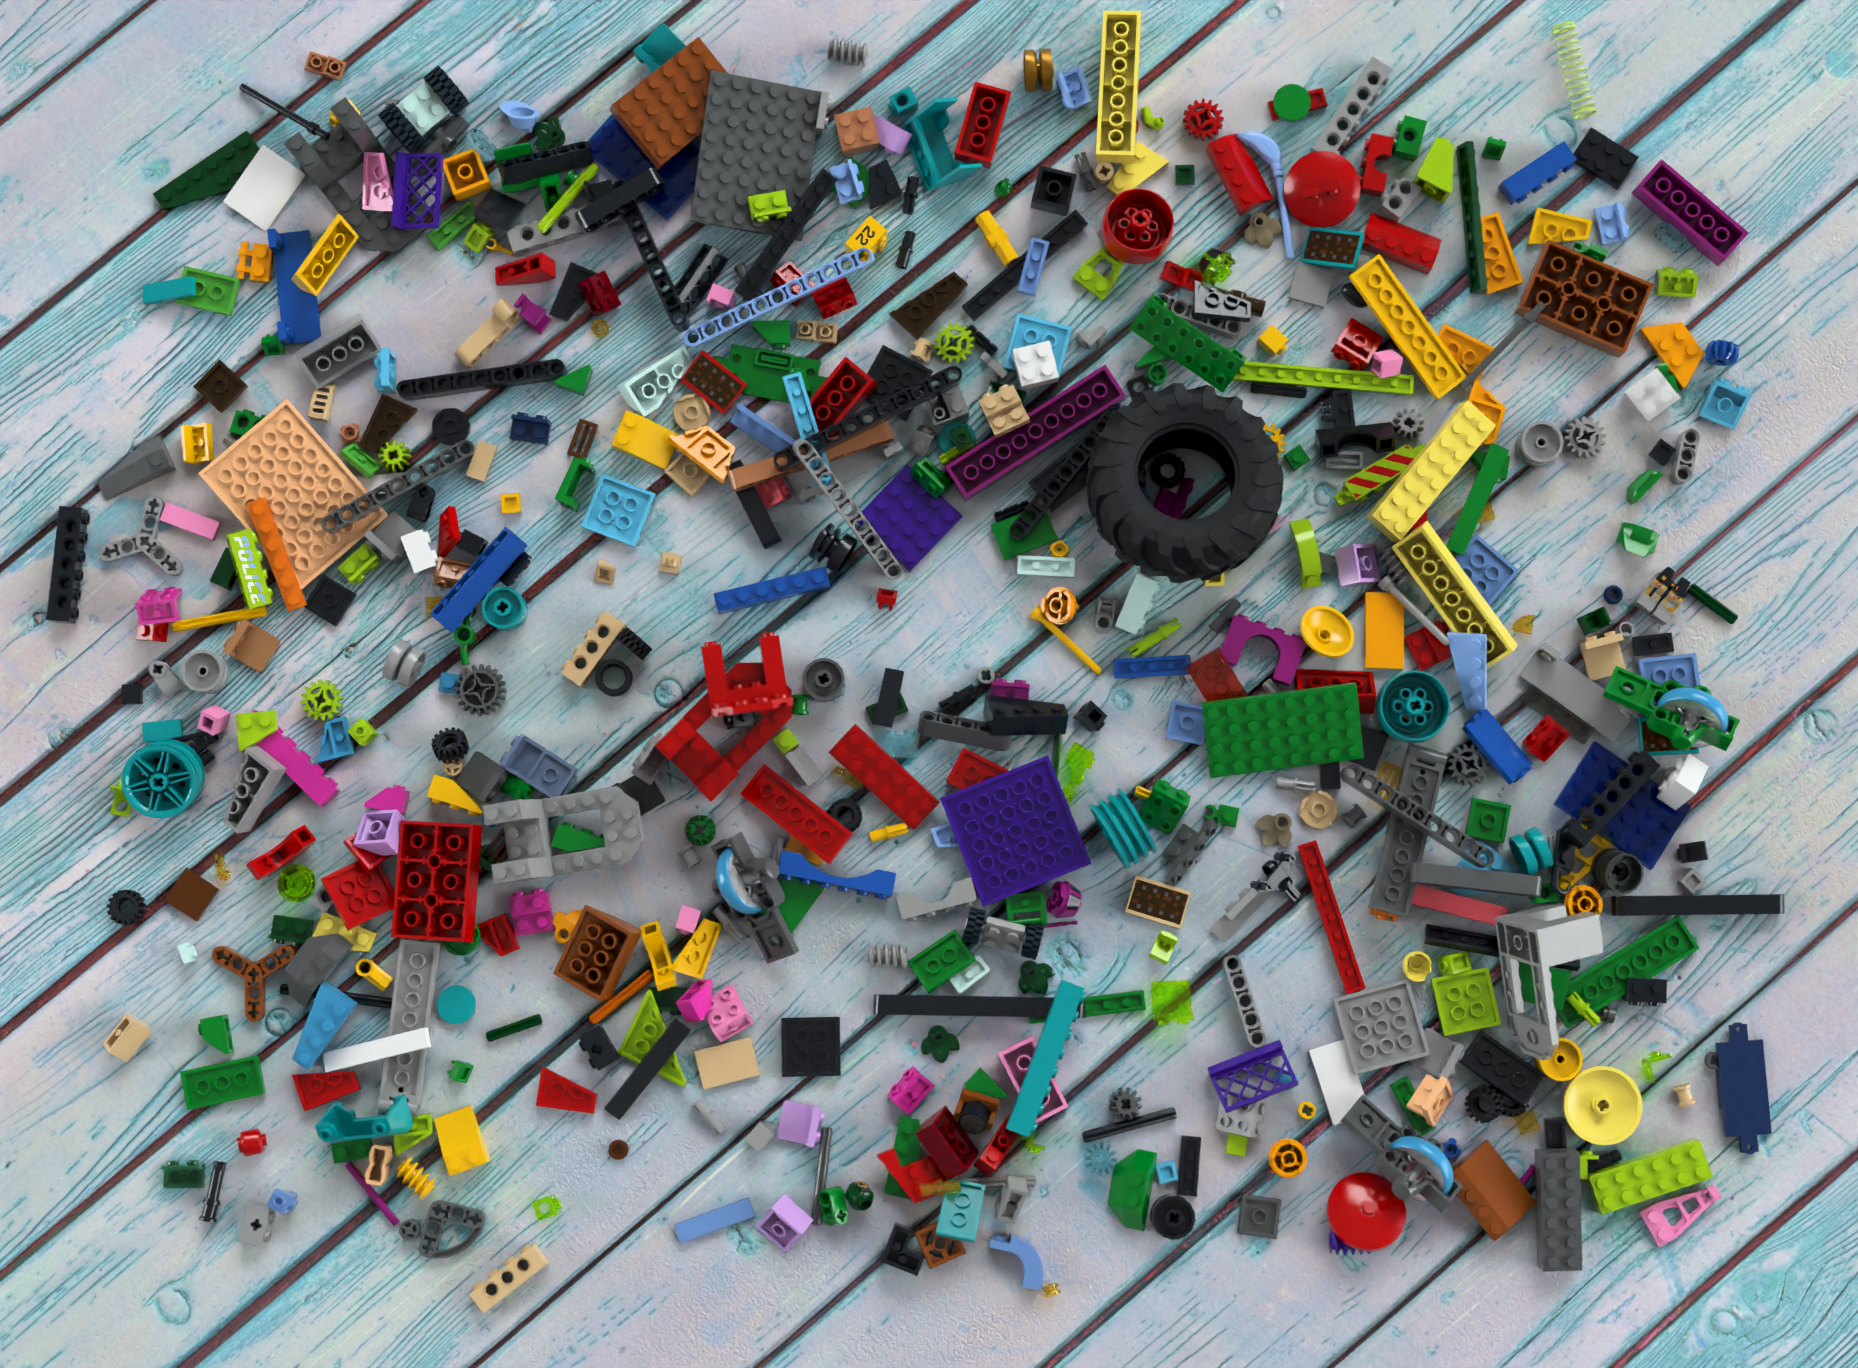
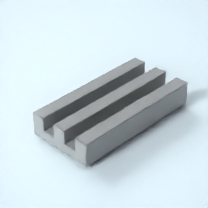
[1324,451,1364,472]

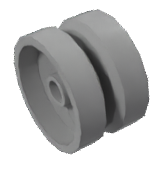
[1516,421,1563,467]
[382,639,427,689]
[180,650,230,694]

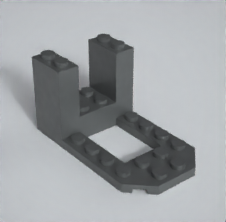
[284,97,428,254]

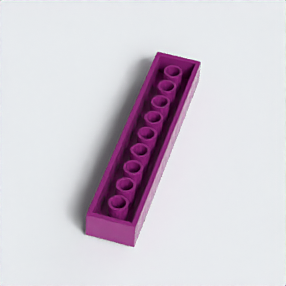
[945,365,1126,502]

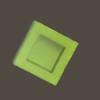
[773,728,799,755]

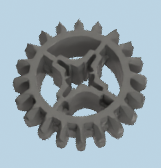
[454,664,507,716]

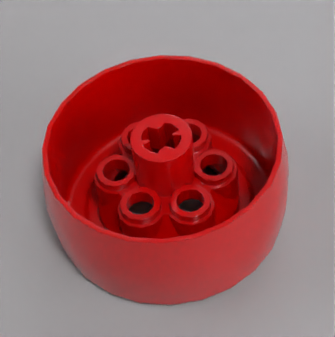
[1101,188,1174,265]

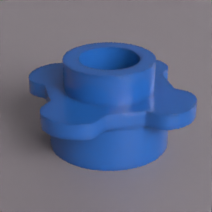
[1441,1138,1461,1160]

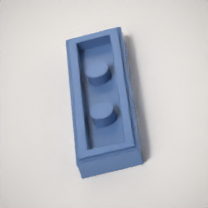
[1017,237,1050,297]

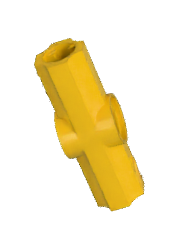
[975,210,1019,267]

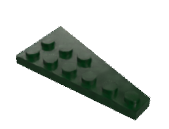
[153,131,260,211]

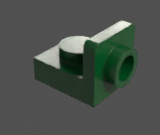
[479,844,498,874]

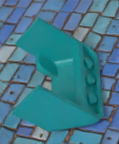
[903,97,983,190]

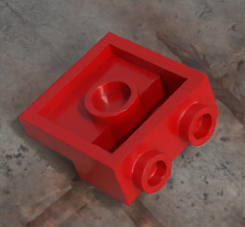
[1331,317,1384,371]
[1404,620,1452,671]

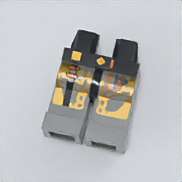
[1632,567,1691,626]

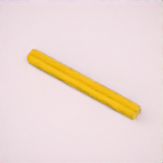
[172,606,267,632]

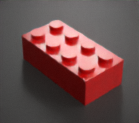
[954,82,1011,169]
[809,356,878,438]

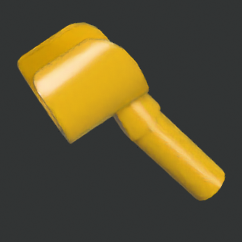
[486,238,513,255]

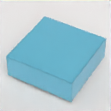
[1155,1160,1178,1185]

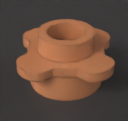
[340,423,361,444]

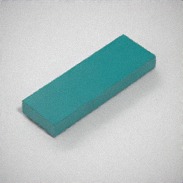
[143,276,196,305]

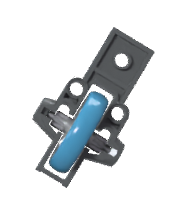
[711,832,799,964]
[1341,1094,1464,1213]

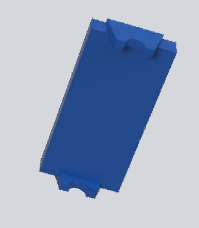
[1462,709,1533,785]

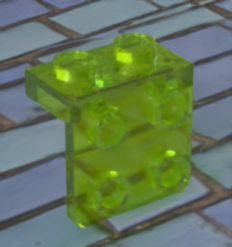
[1151,980,1194,1025]

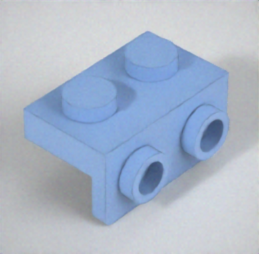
[1055,66,1094,111]

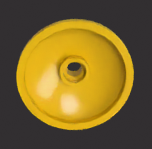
[1300,606,1354,658]

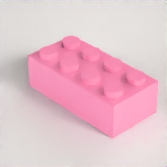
[998,1035,1069,1123]

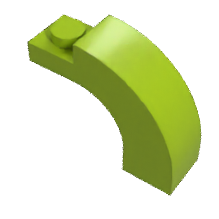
[1289,518,1322,589]

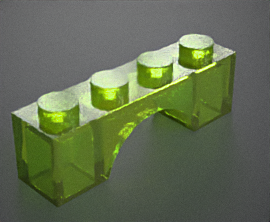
[1062,742,1096,802]

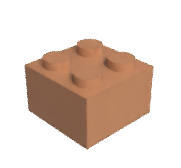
[834,107,879,157]

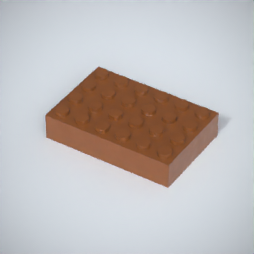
[609,37,727,170]
[1514,240,1654,358]

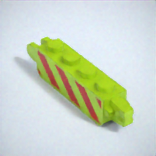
[1333,444,1425,507]

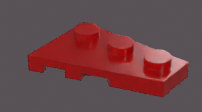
[536,1066,598,1114]
[292,1071,361,1111]

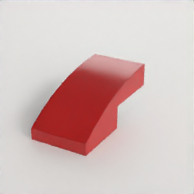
[1159,261,1204,292]

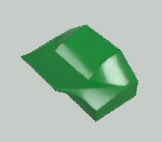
[1626,469,1663,505]
[1616,522,1660,558]

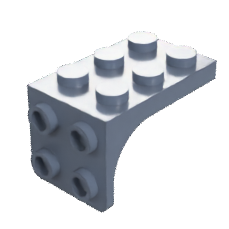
[500,734,578,797]

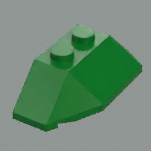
[1107,1149,1158,1231]

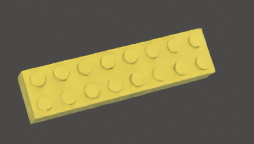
[1096,11,1141,163]
[1365,400,1496,543]
[1391,521,1517,668]

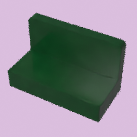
[210,547,237,591]

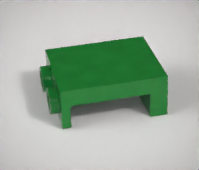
[555,456,596,512]

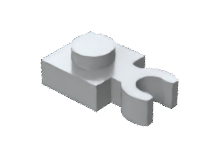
[980,351,1008,382]

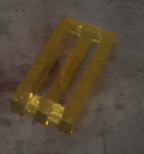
[1376,761,1402,799]

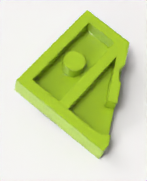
[393,1113,434,1156]

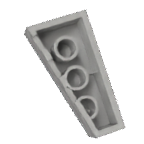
[223,746,287,834]

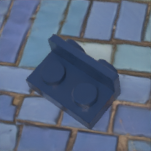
[509,412,552,445]

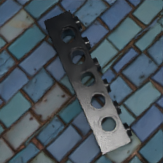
[46,506,90,624]
[1562,750,1660,849]

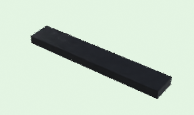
[604,1018,691,1120]

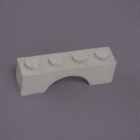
[896,878,977,922]

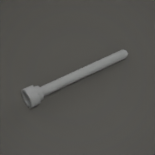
[1378,575,1450,645]

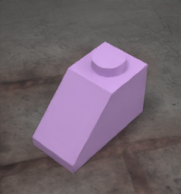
[873,115,912,155]

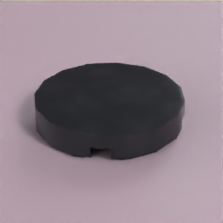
[432,408,471,446]

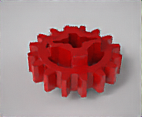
[1182,98,1224,141]

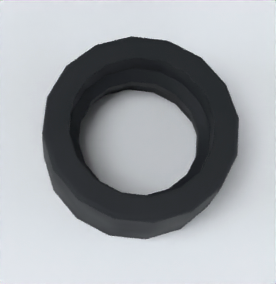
[595,659,633,697]

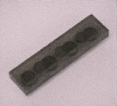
[1520,684,1595,745]

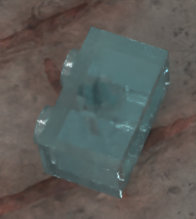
[879,730,919,759]

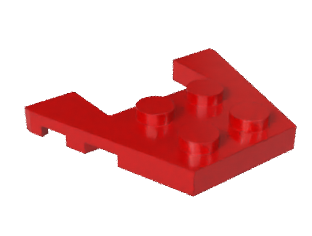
[876,1148,947,1204]

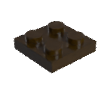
[193,359,249,413]

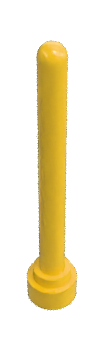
[1029,605,1102,674]

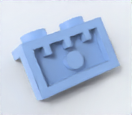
[830,158,865,205]
[1593,201,1629,246]

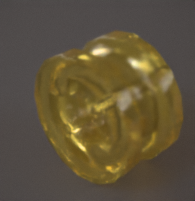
[591,319,609,338]
[1042,1282,1061,1298]

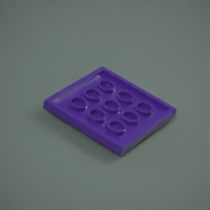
[857,464,963,572]

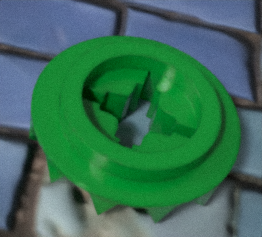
[685,815,716,846]

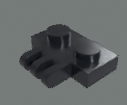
[1320,389,1355,428]

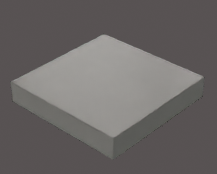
[1288,261,1335,309]

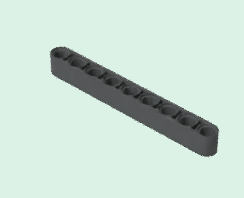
[321,440,474,534]
[1340,763,1495,868]

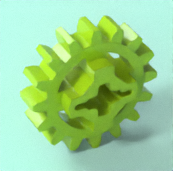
[934,322,975,364]
[300,679,344,722]

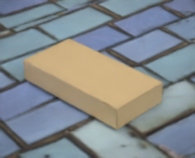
[466,440,498,483]

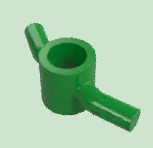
[454,608,477,666]

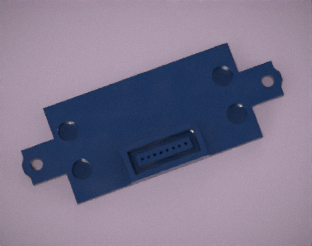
[1715,1022,1772,1154]

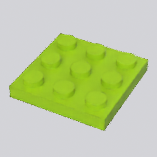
[1430,967,1501,1036]

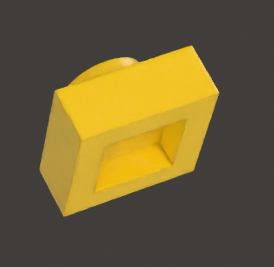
[500,493,522,515]

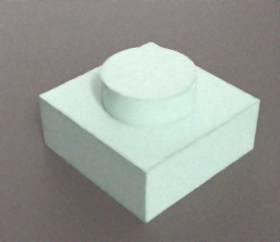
[177,943,197,964]

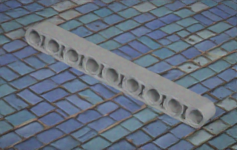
[793,439,903,580]

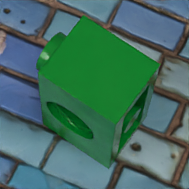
[1392,115,1427,162]

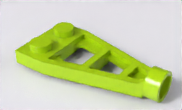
[1072,225,1134,301]

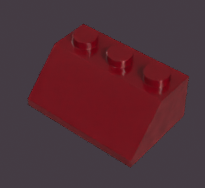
[915,1105,979,1180]

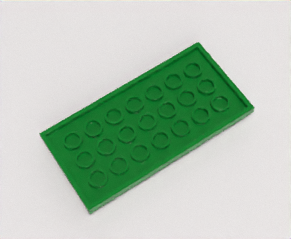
[1201,682,1364,778]

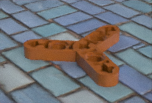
[212,945,297,1022]

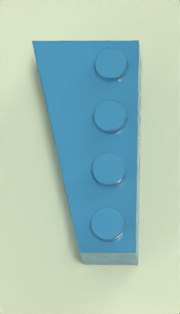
[292,981,358,1070]

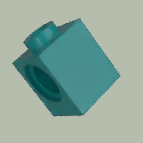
[888,86,918,119]

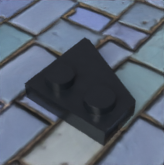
[869,159,903,210]

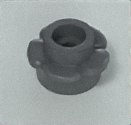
[1601,1005,1616,1024]

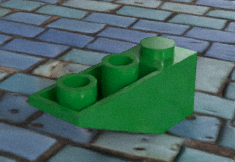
[551,822,605,852]

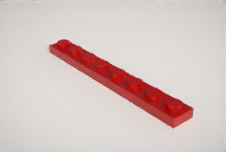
[1297,840,1365,994]

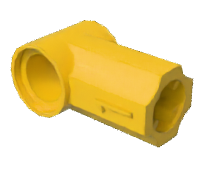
[355,958,394,992]

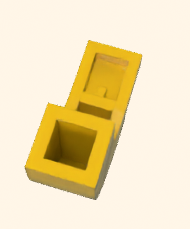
[640,920,677,991]

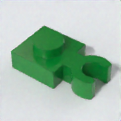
[1204,804,1239,827]

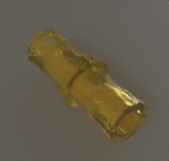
[920,1179,961,1197]

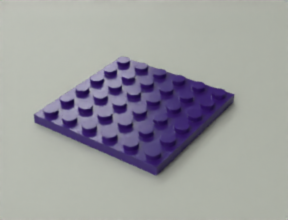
[940,755,1091,907]

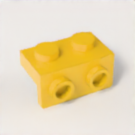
[181,423,214,465]

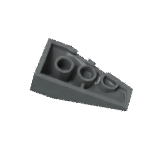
[98,435,176,501]

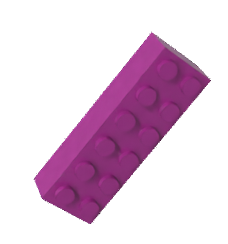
[1631,159,1748,266]

